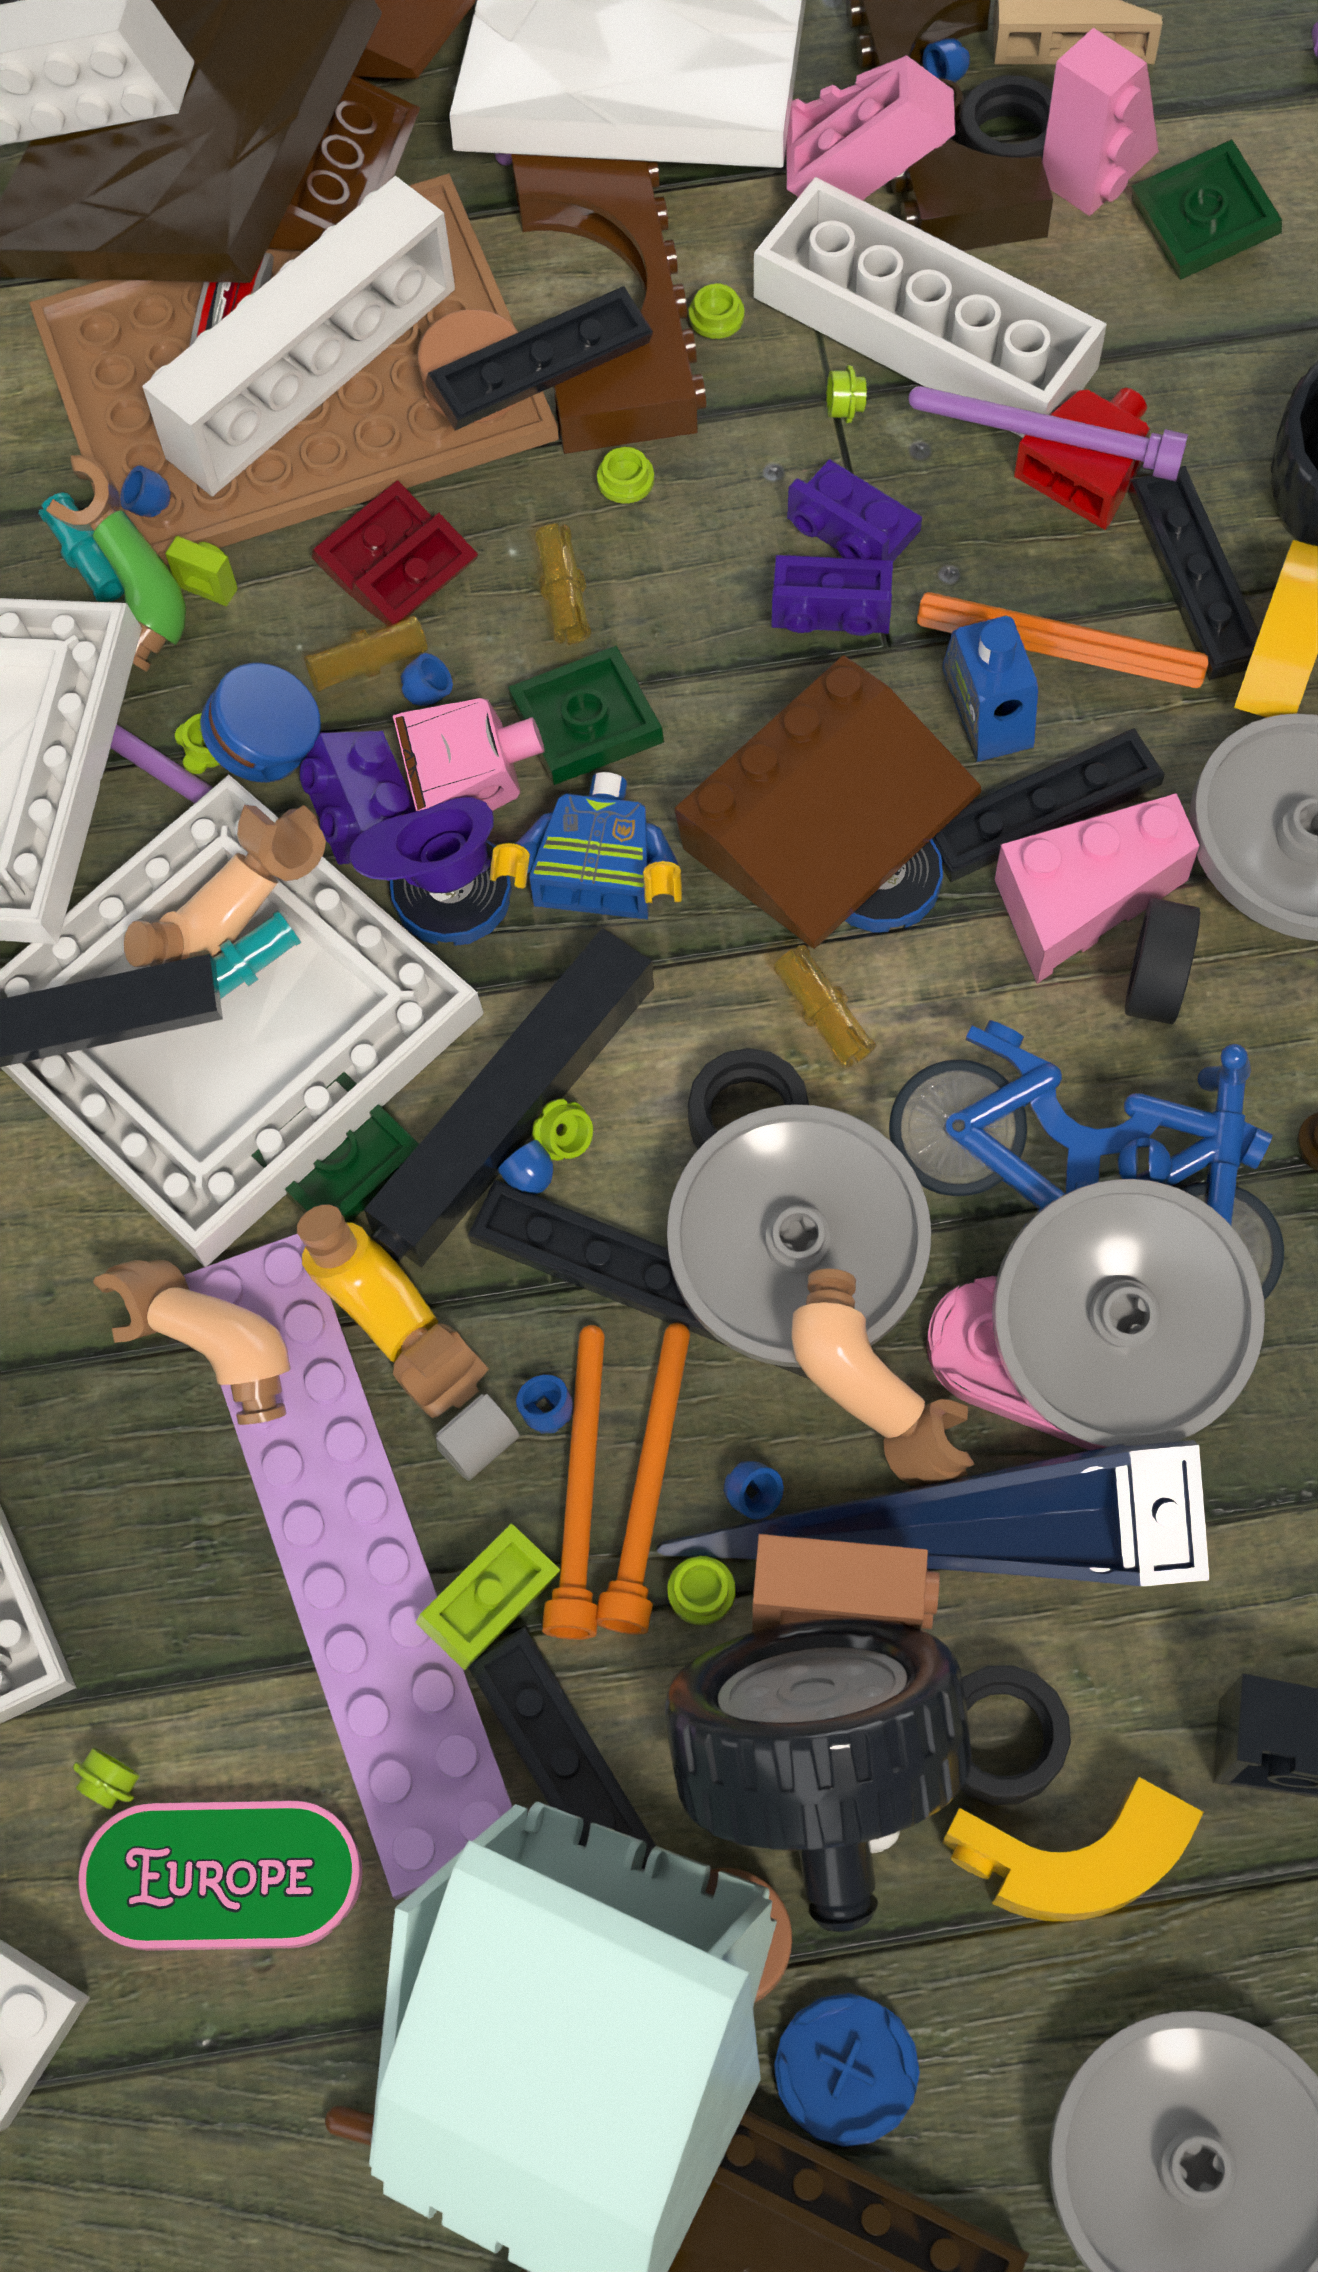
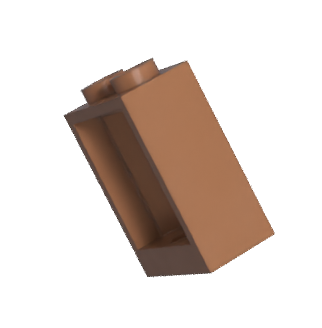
[752,1534,939,1632]

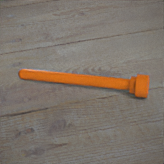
[596,1322,690,1635]
[542,1325,605,1640]

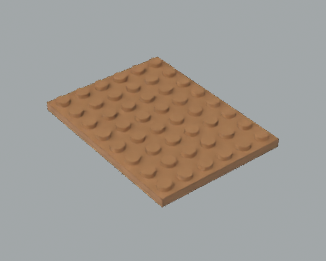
[29,174,559,565]

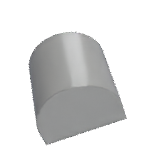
[436,1394,520,1481]

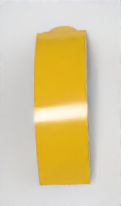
[1234,540,1318,718]
[942,1777,1204,1922]

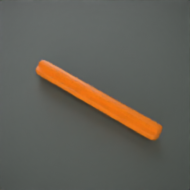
[917,592,1208,688]

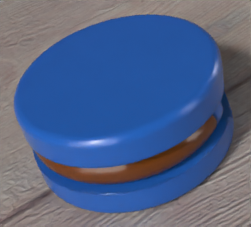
[200,663,321,783]

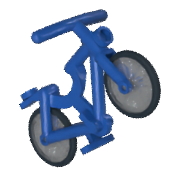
[889,1020,1284,1301]

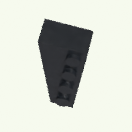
[1213,1673,1318,1798]

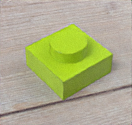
[165,536,238,607]

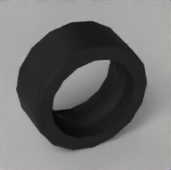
[958,75,1052,159]
[1125,898,1201,1025]
[688,1048,809,1150]
[961,1665,1071,1805]

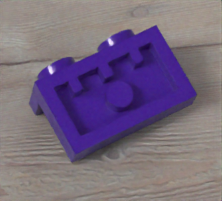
[788,459,922,562]

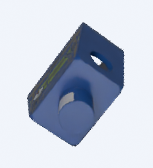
[942,616,1038,762]

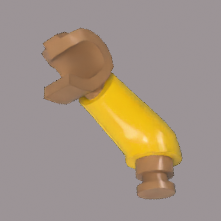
[297,1205,489,1418]

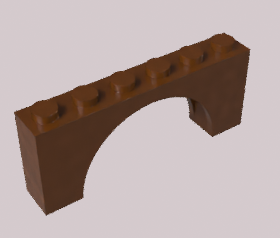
[511,154,706,454]

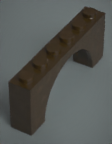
[846,0,1053,251]

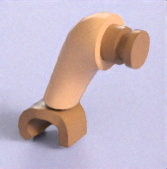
[124,805,326,967]
[93,1259,291,1425]
[791,1268,974,1487]

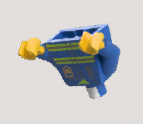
[489,772,682,920]

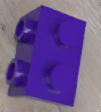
[772,555,893,636]
[300,731,416,865]

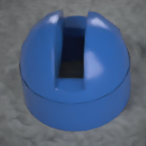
[923,38,970,82]
[120,465,171,518]
[401,653,453,707]
[1118,1137,1173,1184]
[498,1140,554,1195]
[516,1375,573,1434]
[724,1461,783,1519]

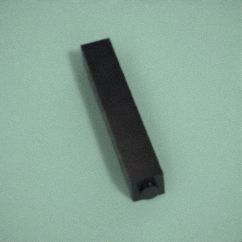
[364,928,654,1268]

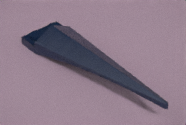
[656,1440,1209,1586]

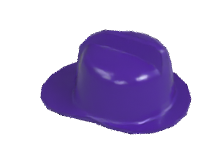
[349,797,494,894]

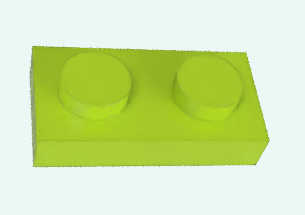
[415,1523,560,1670]

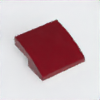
[312,480,479,629]

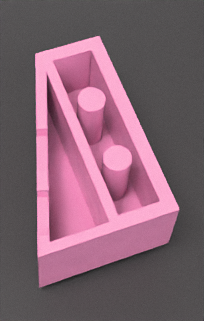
[1042,28,1159,216]
[787,56,955,201]
[995,793,1200,984]

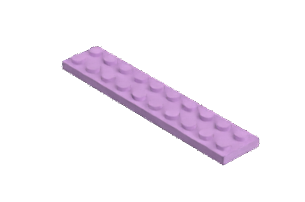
[184,1234,513,1900]

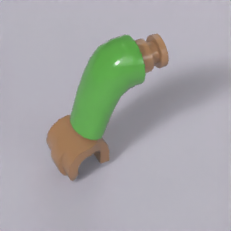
[46,455,186,672]

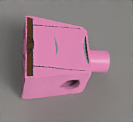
[393,698,545,811]

